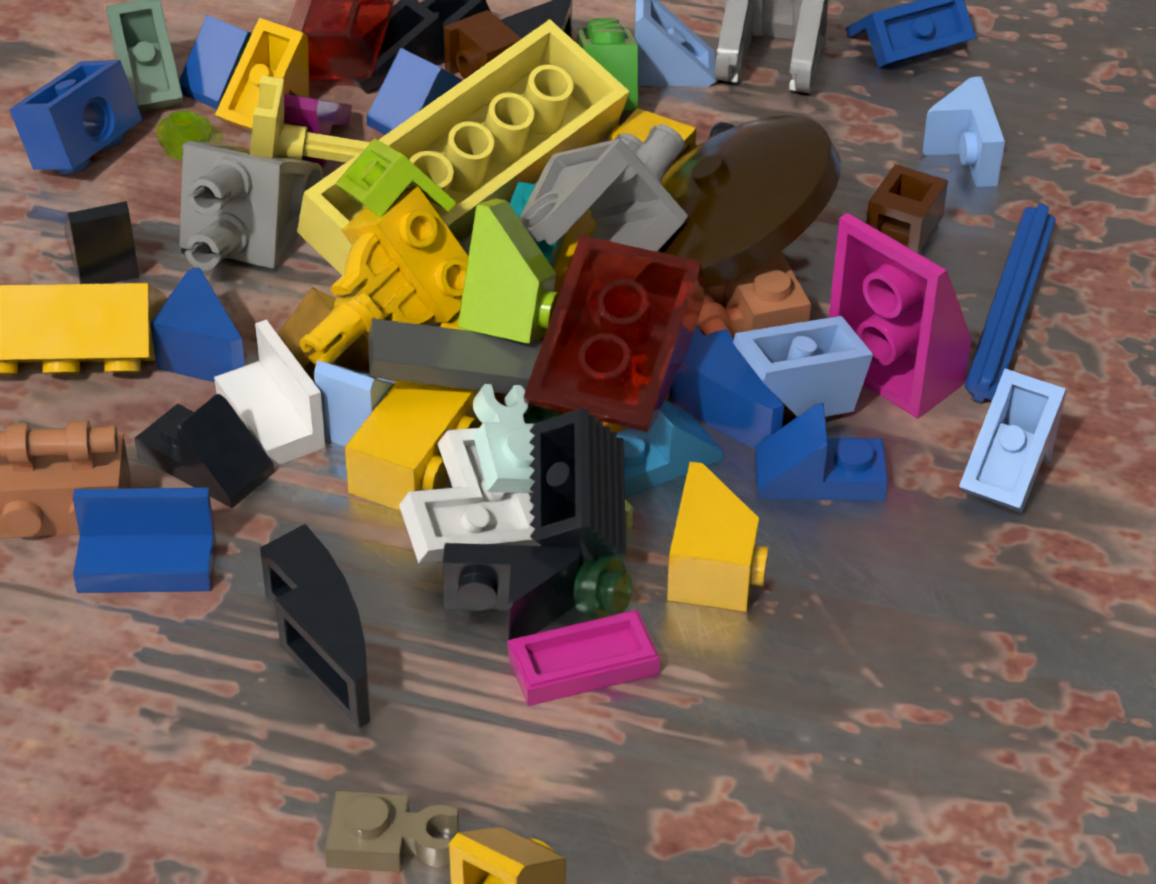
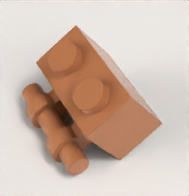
[676,251,811,339]
[0,420,131,538]

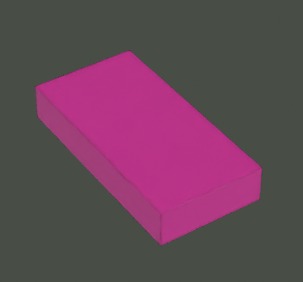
[507,609,660,706]

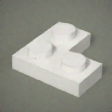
[399,428,540,563]

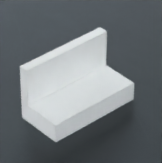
[214,320,326,467]

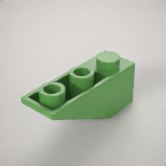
[577,18,638,110]

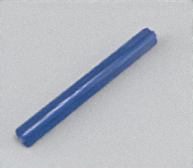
[964,203,1056,404]

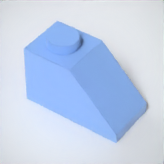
[733,316,873,417]

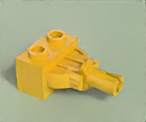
[299,186,469,365]

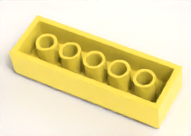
[297,19,630,276]

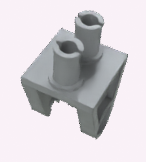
[715,0,828,93]
[519,124,688,309]
[179,141,323,271]

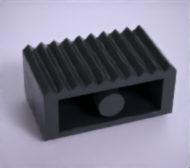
[529,409,626,572]

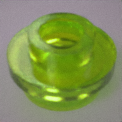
[156,110,212,160]

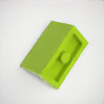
[335,138,456,218]

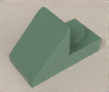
[106,0,183,112]

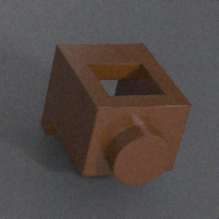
[444,10,522,79]
[866,164,948,255]

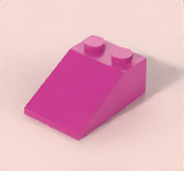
[829,213,971,419]

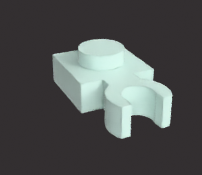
[473,384,535,493]

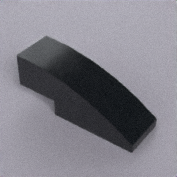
[330,0,491,91]
[260,524,370,728]

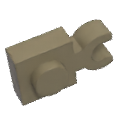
[325,790,459,872]

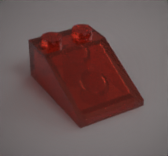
[523,235,704,432]

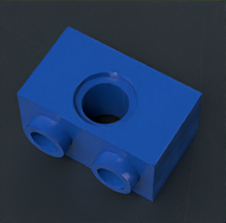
[9,60,143,174]

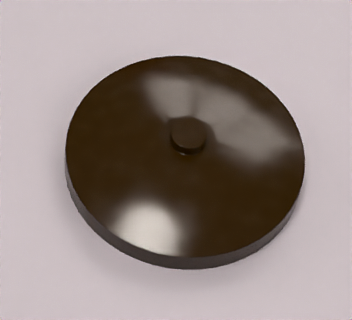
[635,115,841,293]

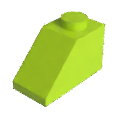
[458,198,561,344]

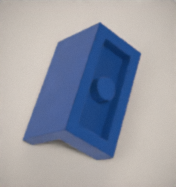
[845,0,976,68]
[73,488,216,593]

